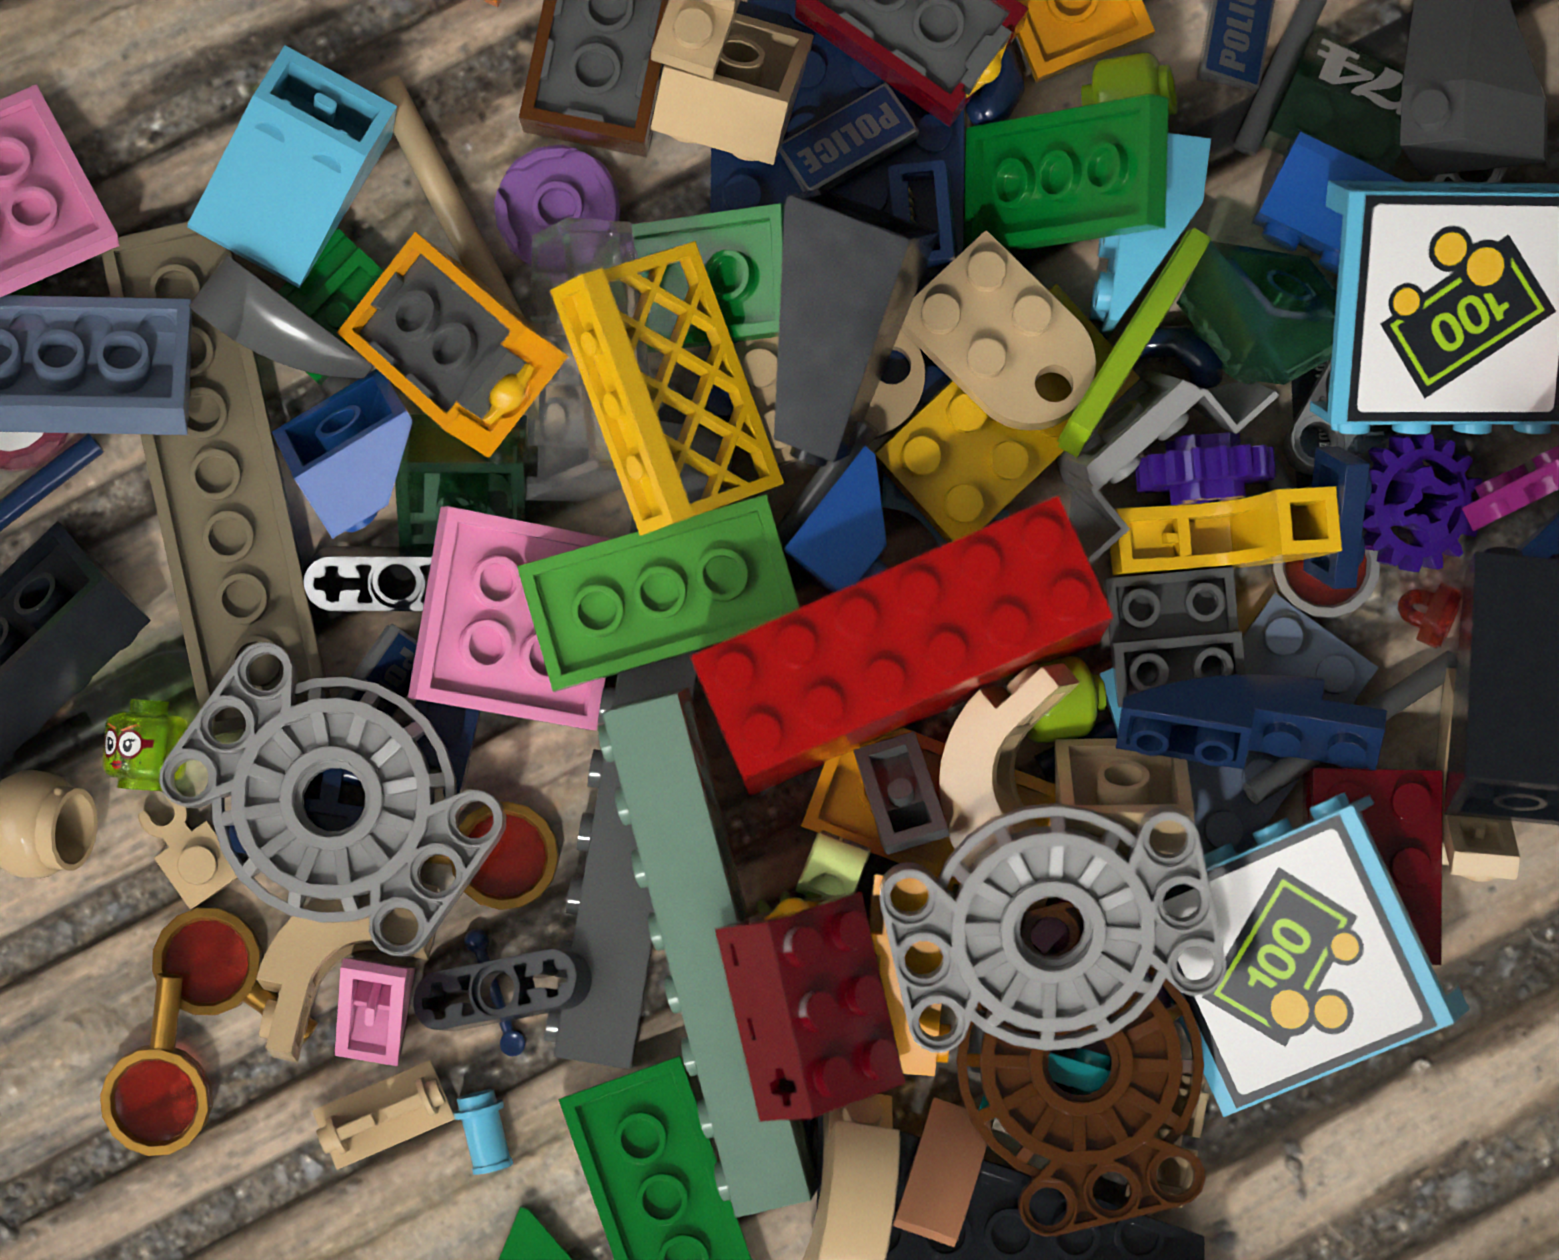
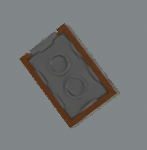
[519,0,669,158]

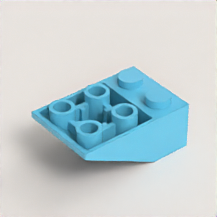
[187,45,397,288]
[1089,133,1211,339]

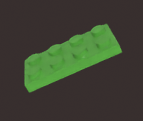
[517,495,799,692]

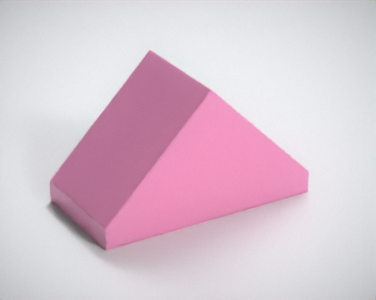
[335,957,415,1066]

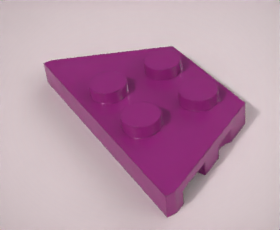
[1462,445,1559,531]

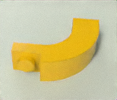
[1110,486,1342,575]

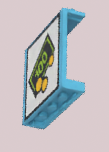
[1310,181,1559,434]
[1163,792,1470,1117]

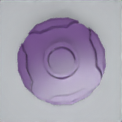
[494,144,621,273]

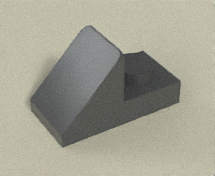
[853,731,950,855]

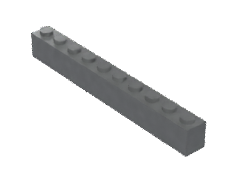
[544,421,736,1069]

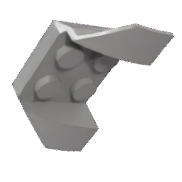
[1056,369,1279,564]

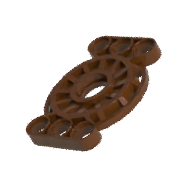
[956,901,1205,1236]

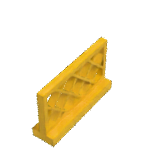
[550,241,784,536]

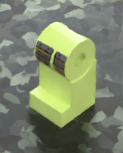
[795,829,871,898]

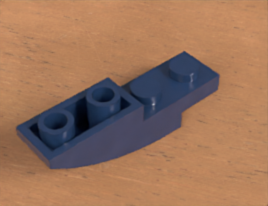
[1116,674,1387,771]

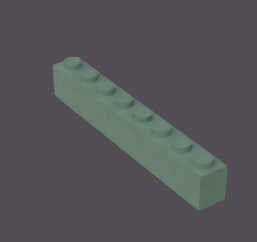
[598,687,820,1218]

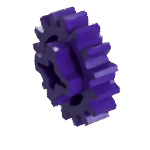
[1135,432,1277,506]
[1363,434,1483,572]

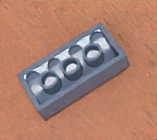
[0,295,192,435]

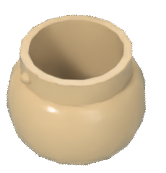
[0,770,98,878]

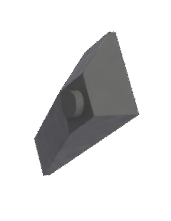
[1400,0,1548,176]

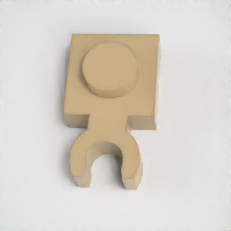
[138,795,238,910]

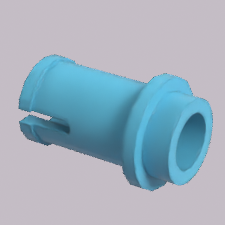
[453,1089,513,1175]

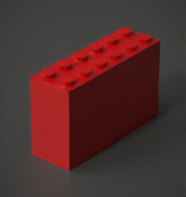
[690,495,1113,796]

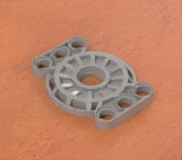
[159,642,506,956]
[880,803,1226,1052]

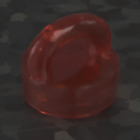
[1397,582,1463,649]

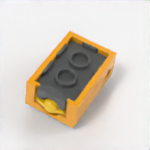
[337,232,568,458]

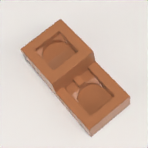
[892,1097,995,1247]

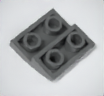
[1103,567,1246,707]

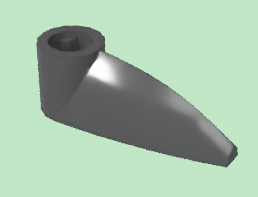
[188,255,374,378]

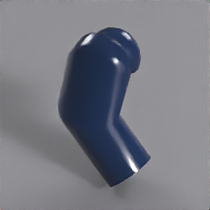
[966,43,1025,126]
[1140,325,1226,389]

